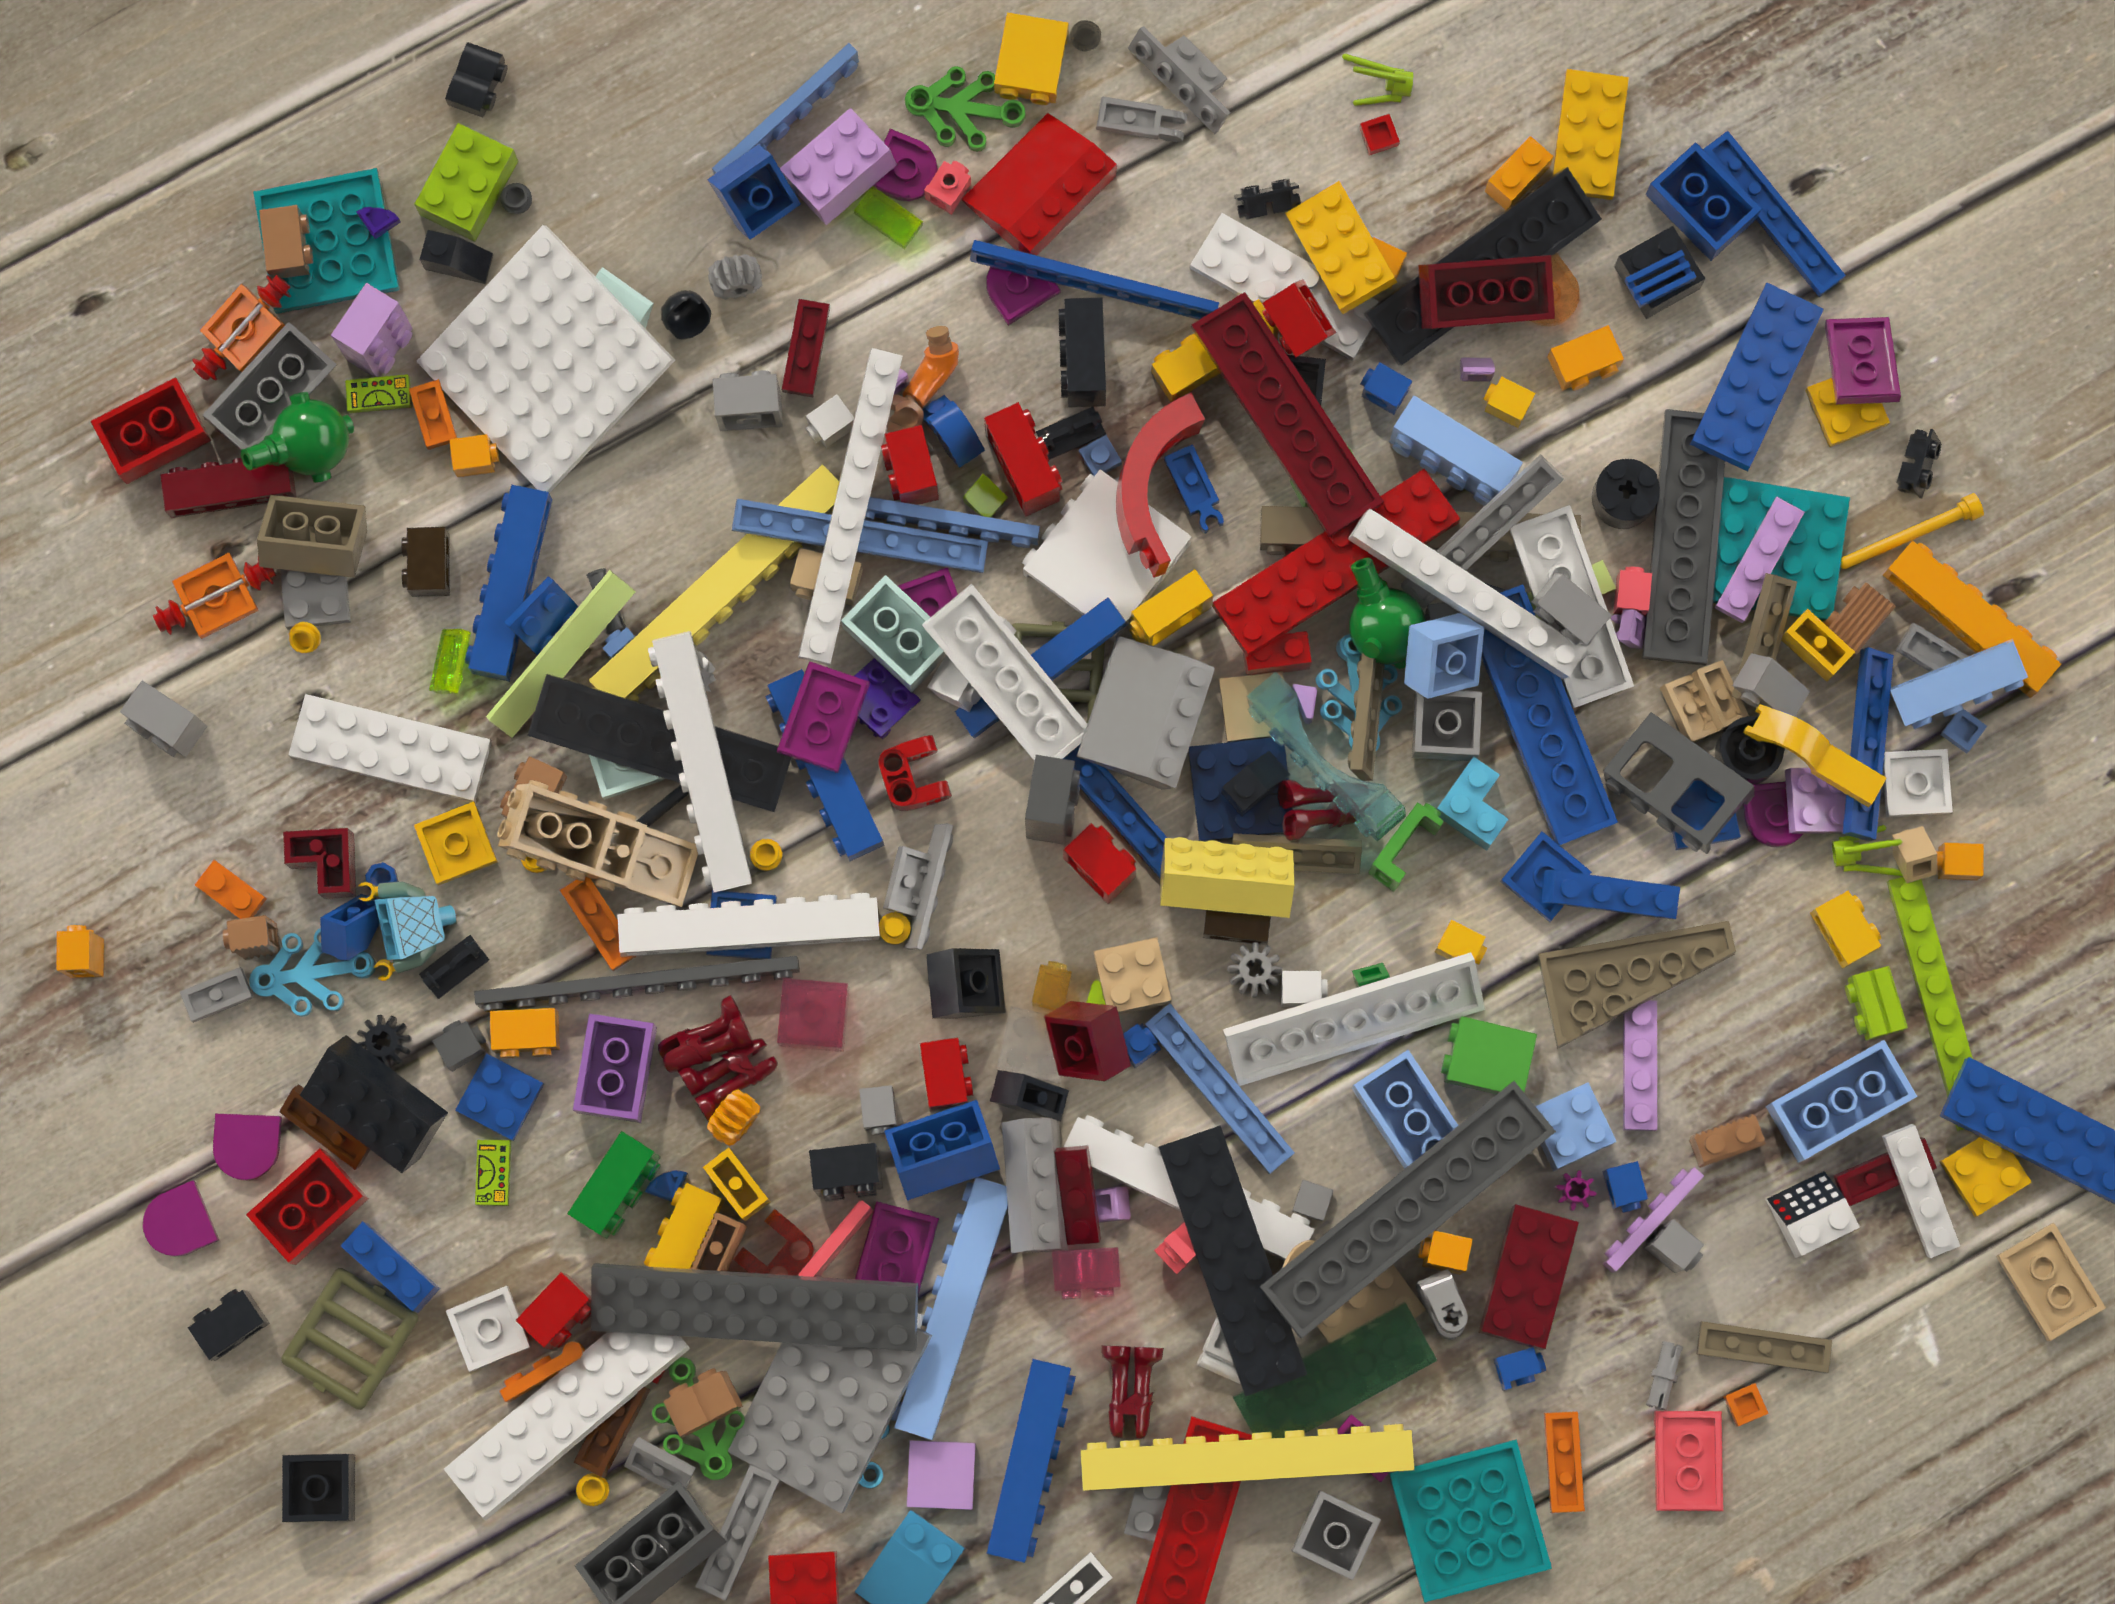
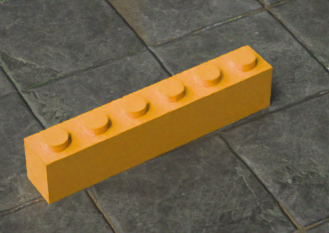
[1883,540,2061,698]

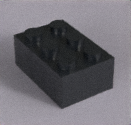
[1058,297,1106,407]
[809,1143,883,1202]

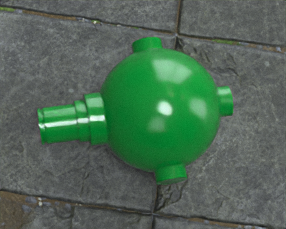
[241,392,354,483]
[1349,558,1426,669]

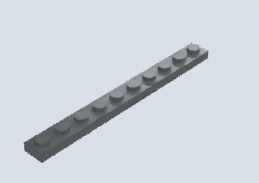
[474,956,800,1012]

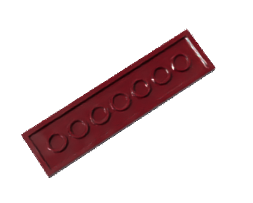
[1191,292,1384,538]

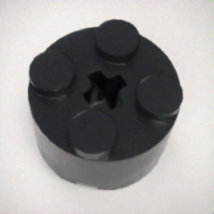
[1592,459,1660,529]
[1715,716,1785,785]

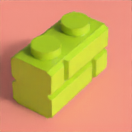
[1845,966,1908,1041]

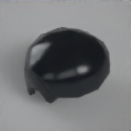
[661,290,712,340]

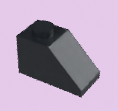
[420,230,494,284]
[1221,751,1291,817]
[990,1070,1069,1121]

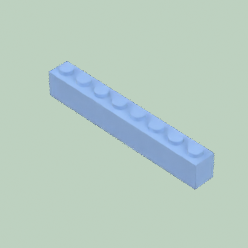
[891,1177,1008,1440]

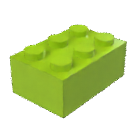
[414,123,518,242]

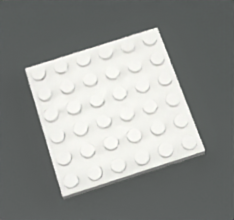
[416,225,675,493]

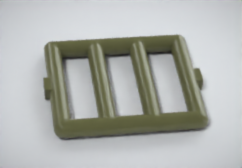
[1004,621,1105,729]
[281,1268,419,1410]

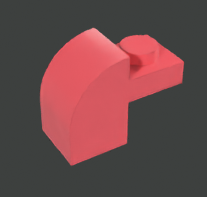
[1154,1222,1196,1274]

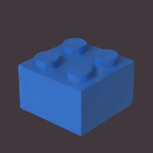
[707,144,801,240]

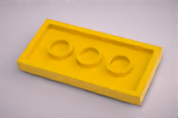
[1552,69,1629,200]
[1285,181,1397,314]

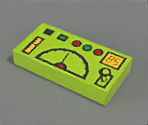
[345,374,412,413]
[475,1140,511,1206]

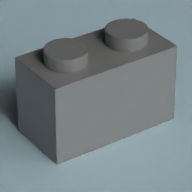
[1732,653,1810,716]
[1644,1219,1704,1273]

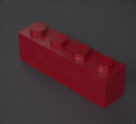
[160,457,297,518]

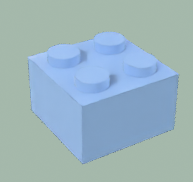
[1404,613,1484,699]
[1535,1082,1617,1171]

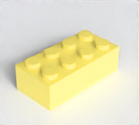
[1160,837,1295,918]

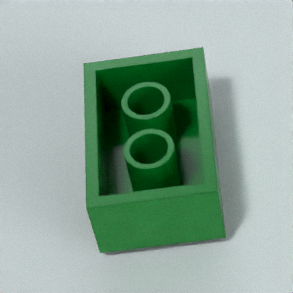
[567,1131,661,1239]

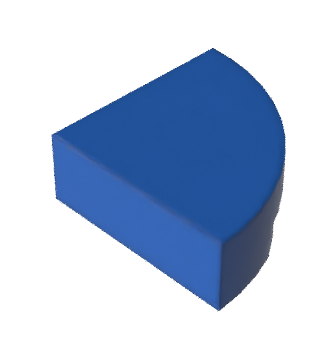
[645,1170,688,1202]

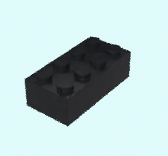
[300,1035,448,1173]

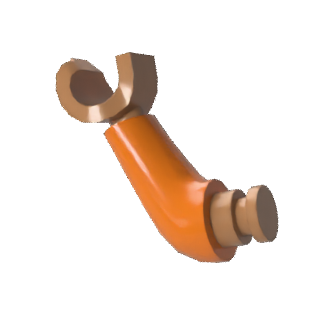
[886,326,959,432]

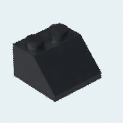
[926,948,1006,1019]

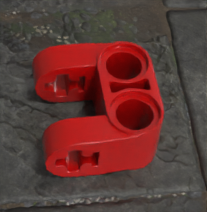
[878,735,952,811]

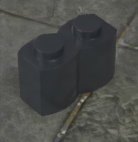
[445,42,508,118]

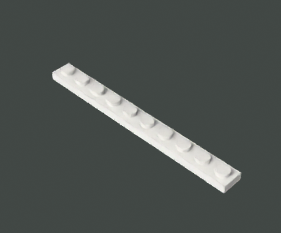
[798,348,903,665]

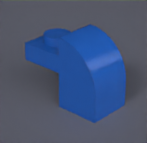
[922,395,985,468]

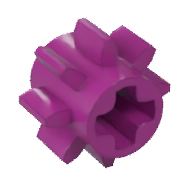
[1555,1170,1597,1211]

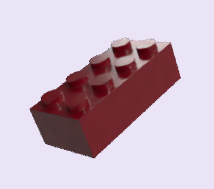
[1418,255,1555,329]
[1478,1204,1579,1351]

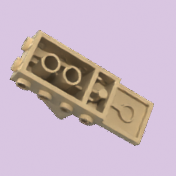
[498,780,698,907]

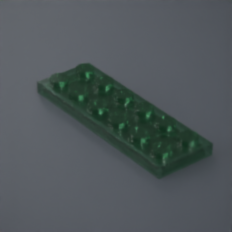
[1233,1302,1438,1439]

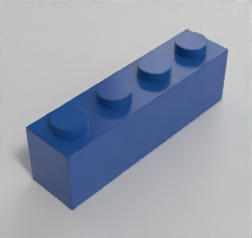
[1541,870,1680,919]

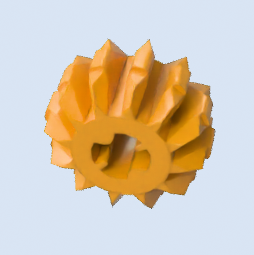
[707,1089,760,1146]

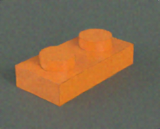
[409,379,457,450]
[195,860,267,919]

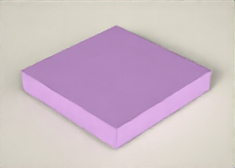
[907,1440,976,1510]

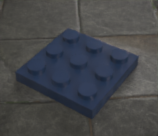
[1188,736,1293,842]

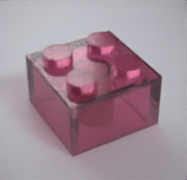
[777,978,850,1052]
[1052,1247,1121,1300]

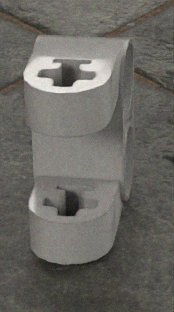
[1416,1269,1468,1340]

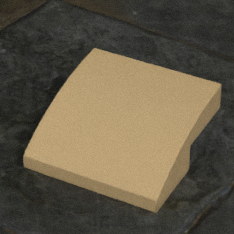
[1660,660,1749,742]

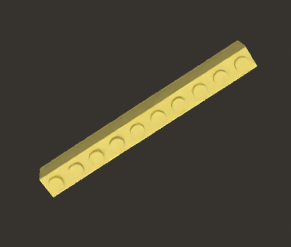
[589,464,839,702]
[1081,1424,1414,1491]

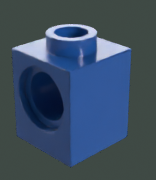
[1360,362,1412,415]
[1602,1161,1648,1213]

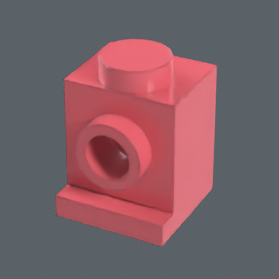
[924,161,971,215]

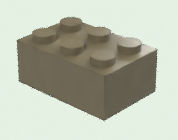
[257,495,367,578]

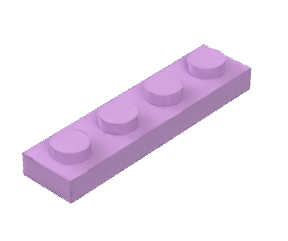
[1715,497,1805,623]
[1623,1000,1657,1131]
[1603,1167,1704,1273]

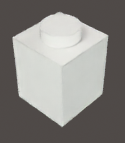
[805,394,854,448]
[1281,971,1328,1007]

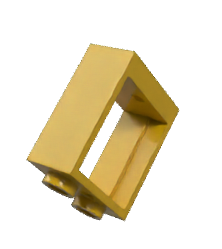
[1129,569,1213,646]

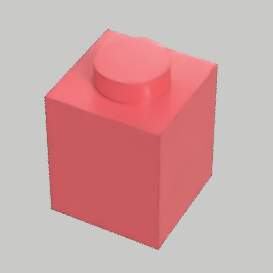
[1613,566,1652,616]

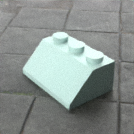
[841,575,945,692]

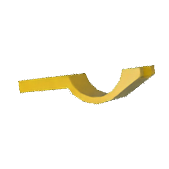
[1743,704,1886,807]

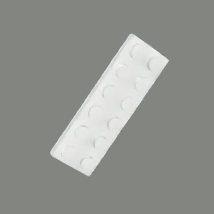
[1190,213,1379,361]
[1510,505,1634,708]
[922,584,1087,761]
[288,694,492,802]

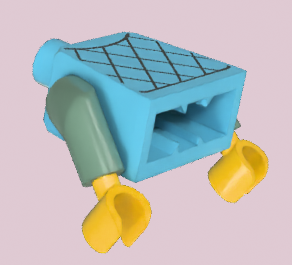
[358,881,456,981]

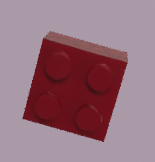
[1044,1001,1131,1082]

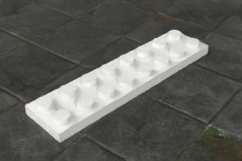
[1223,952,1485,1086]
[444,1331,690,1521]

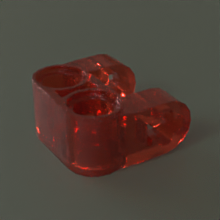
[733,1208,816,1276]

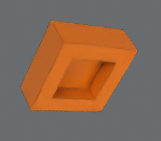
[1723,1383,1769,1427]

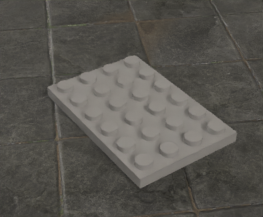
[728,1275,932,1513]

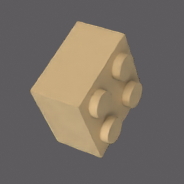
[1094,937,1171,1016]

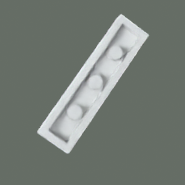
[1882,1124,1960,1258]

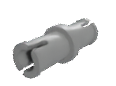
[1646,1341,1683,1411]

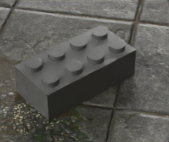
[1025,755,1080,845]
[575,1481,727,1604]

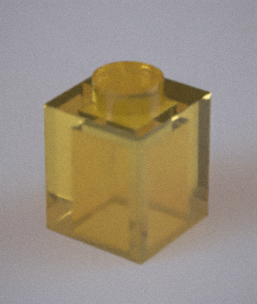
[1032,961,1072,1011]

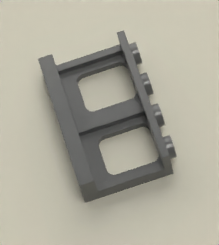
[1603,712,1755,854]

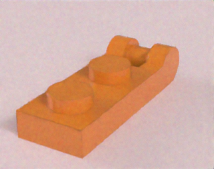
[499,1341,585,1403]

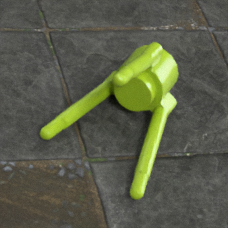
[1342,54,1413,106]
[1832,825,1903,876]

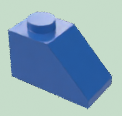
[320,894,380,961]

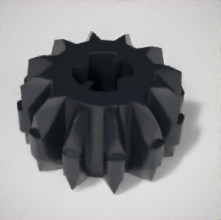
[357,1015,412,1068]

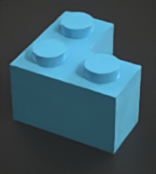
[1437,756,1508,851]

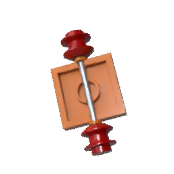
[192,274,291,381]
[153,553,277,639]

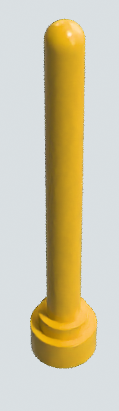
[1840,493,1984,569]

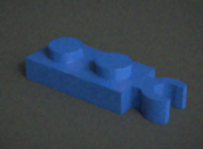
[1164,444,1224,533]

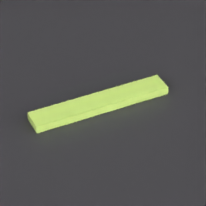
[486,570,636,738]

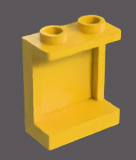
[994,12,1069,105]

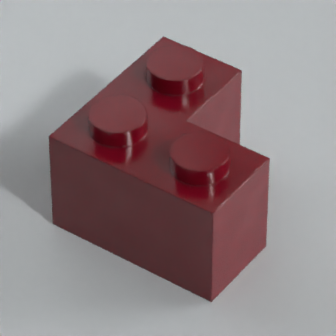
[283,828,356,899]

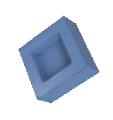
[1079,435,1122,476]
[603,627,635,659]
[1940,708,1987,754]

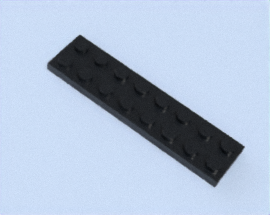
[1364,167,1602,366]
[527,674,791,812]
[1158,1125,1308,1397]

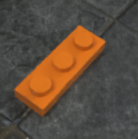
[560,877,636,971]
[1544,1411,1585,1513]

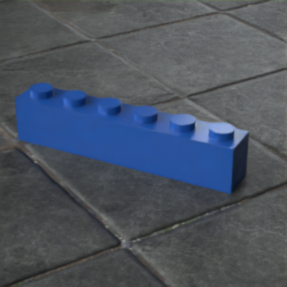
[465,484,552,682]
[765,669,885,861]
[986,1359,1076,1563]

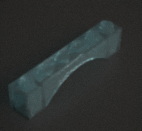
[1247,671,1406,842]

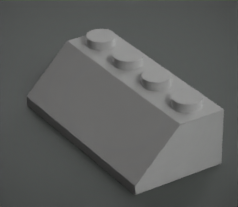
[203,322,337,450]
[1002,1118,1069,1253]

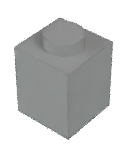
[859,1085,897,1135]

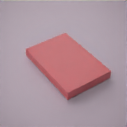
[799,1200,873,1277]
[1654,1411,1723,1511]

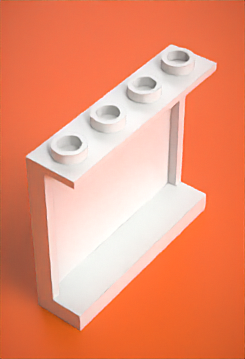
[1022,469,1192,643]

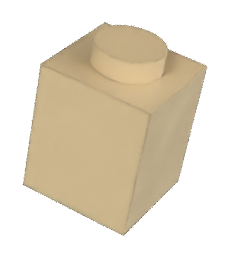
[1892,826,1937,883]

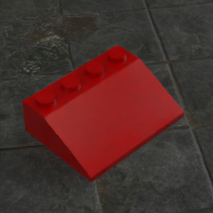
[962,113,1117,256]

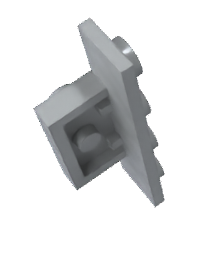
[1128,26,1231,134]
[883,823,953,950]

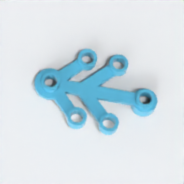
[1316,634,1402,751]
[249,928,376,1017]

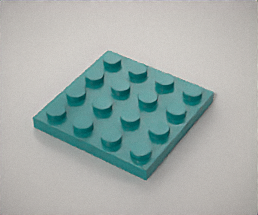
[253,168,400,314]
[1713,477,1850,622]
[1389,1439,1552,1603]

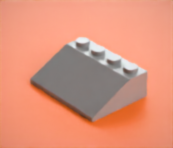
[1077,636,1215,790]

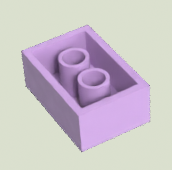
[780,108,897,225]
[331,283,413,377]

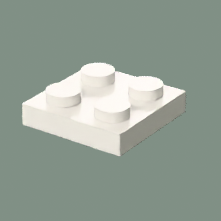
[1883,749,1953,818]
[446,1286,531,1372]

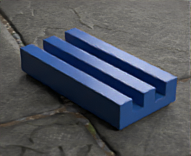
[1624,250,1696,308]

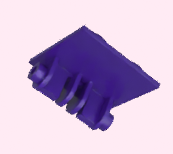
[854,658,921,739]

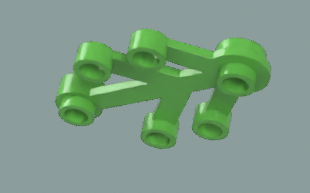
[905,66,1025,152]
[652,1357,745,1480]

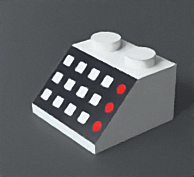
[1765,1171,1860,1258]

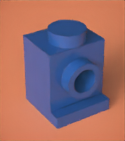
[1123,1023,1161,1068]
[1493,1347,1546,1390]

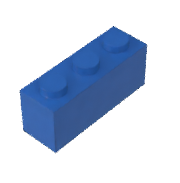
[341,1221,440,1313]

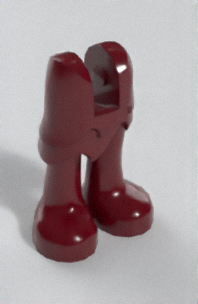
[1278,780,1372,841]
[658,995,753,1073]
[678,1038,778,1122]
[1101,1345,1164,1439]

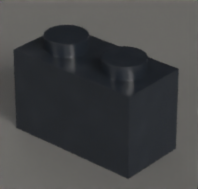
[188,1289,270,1361]

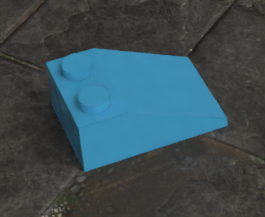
[855,1510,965,1604]

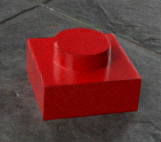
[1359,113,1400,155]

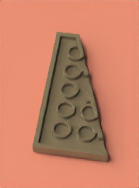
[1538,921,1736,1049]

